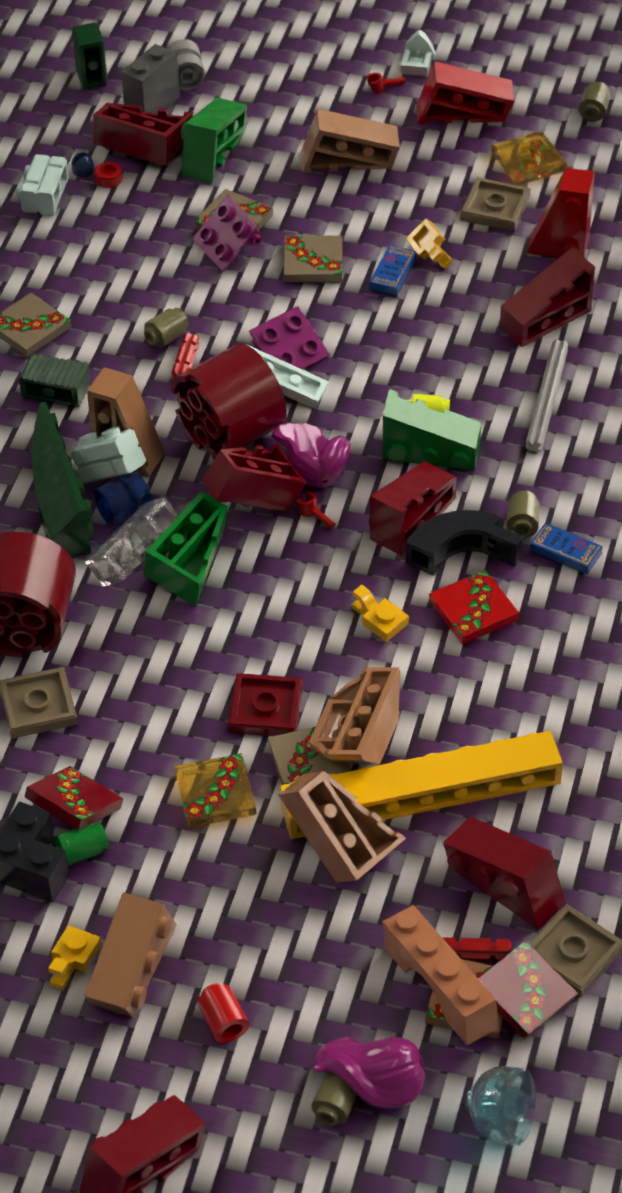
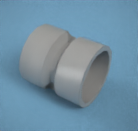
[167,39,205,91]

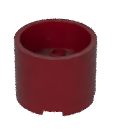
[171,343,287,460]
[0,532,76,657]

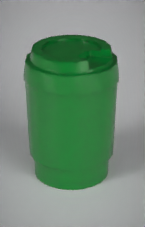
[52,823,109,866]

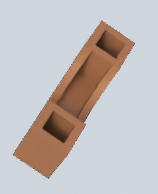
[383,905,498,1045]

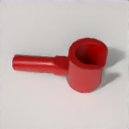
[367,72,405,94]
[297,492,336,529]

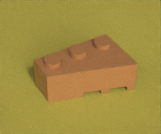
[301,109,399,173]
[87,367,165,476]
[279,771,406,883]
[84,892,177,1018]

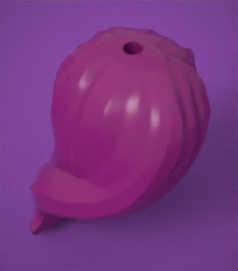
[271,422,351,488]
[313,1036,425,1109]

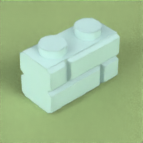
[16,154,69,216]
[70,427,146,483]

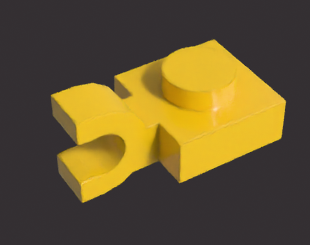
[406,218,453,269]
[352,585,409,642]
[48,925,101,990]

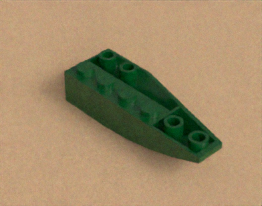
[32,402,95,558]

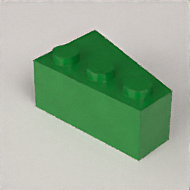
[181,97,247,183]
[382,389,481,471]
[143,491,228,607]

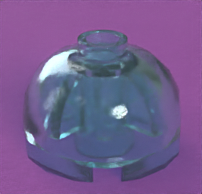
[466,1066,536,1145]

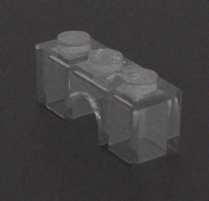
[84,496,179,586]

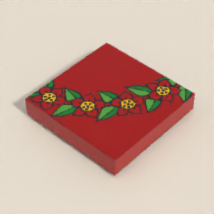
[429,570,519,644]

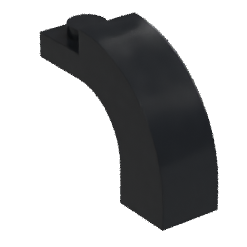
[405,510,523,576]

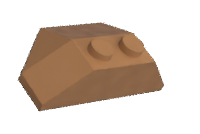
[309,667,400,765]

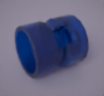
[93,471,153,526]

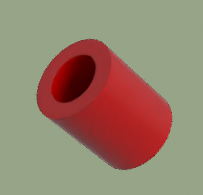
[197,983,250,1043]

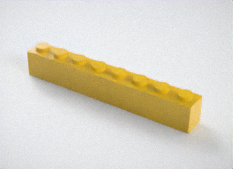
[280,730,563,839]

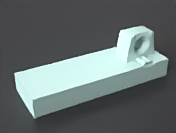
[246,344,329,409]

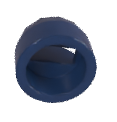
[71,152,94,177]

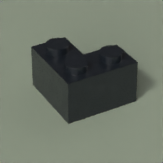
[0,801,69,903]

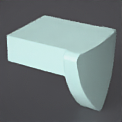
[401,30,435,76]

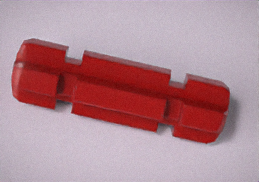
[171,333,199,379]
[443,937,512,961]

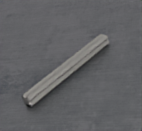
[526,339,568,453]

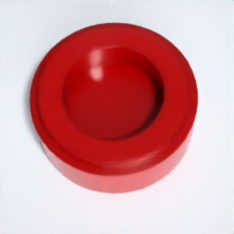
[94,162,123,188]

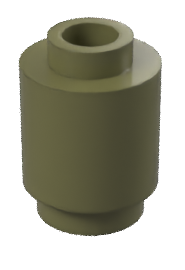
[579,81,611,122]
[144,308,189,348]
[506,491,540,538]
[311,1072,358,1126]

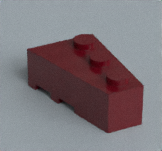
[368,461,457,556]

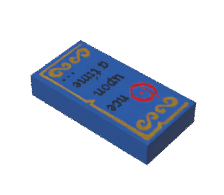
[370,245,416,296]
[530,523,603,575]

